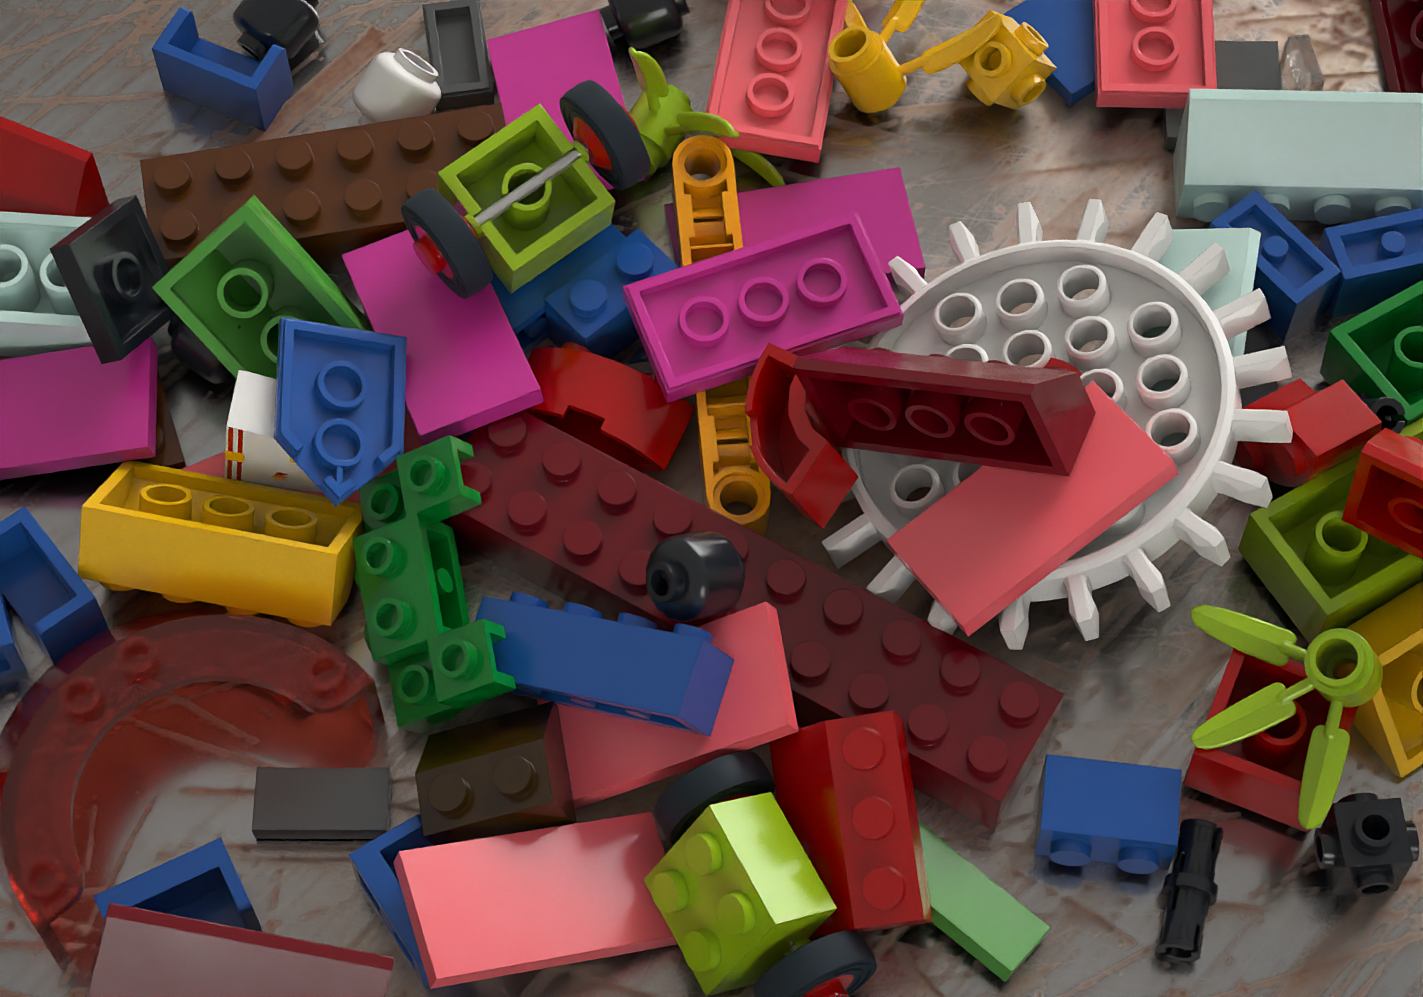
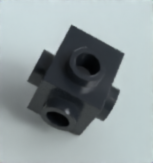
[1314,793,1419,897]

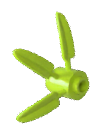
[628,47,785,187]
[1190,605,1383,830]

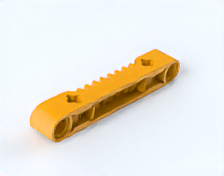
[672,135,771,536]

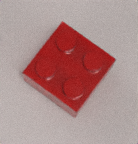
[1182,648,1359,833]

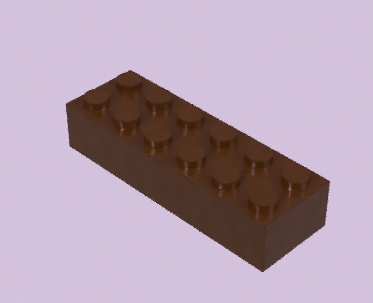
[140,103,506,274]

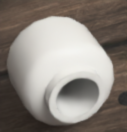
[352,48,441,125]

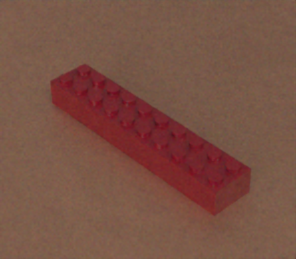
[439,410,1064,832]

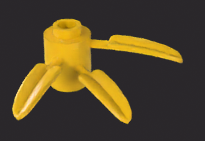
[828,0,1002,113]

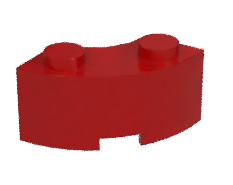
[523,342,696,474]
[745,343,859,529]
[1234,378,1382,487]

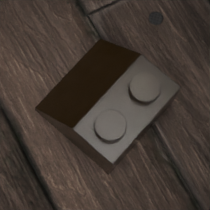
[415,701,577,846]

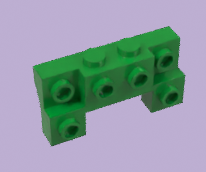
[353,435,516,734]

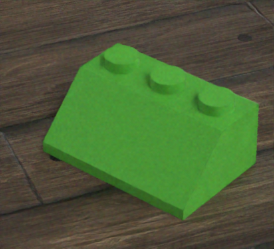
[152,195,373,379]

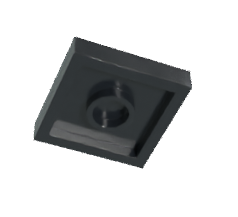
[50,195,175,364]

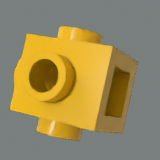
[958,10,1056,110]

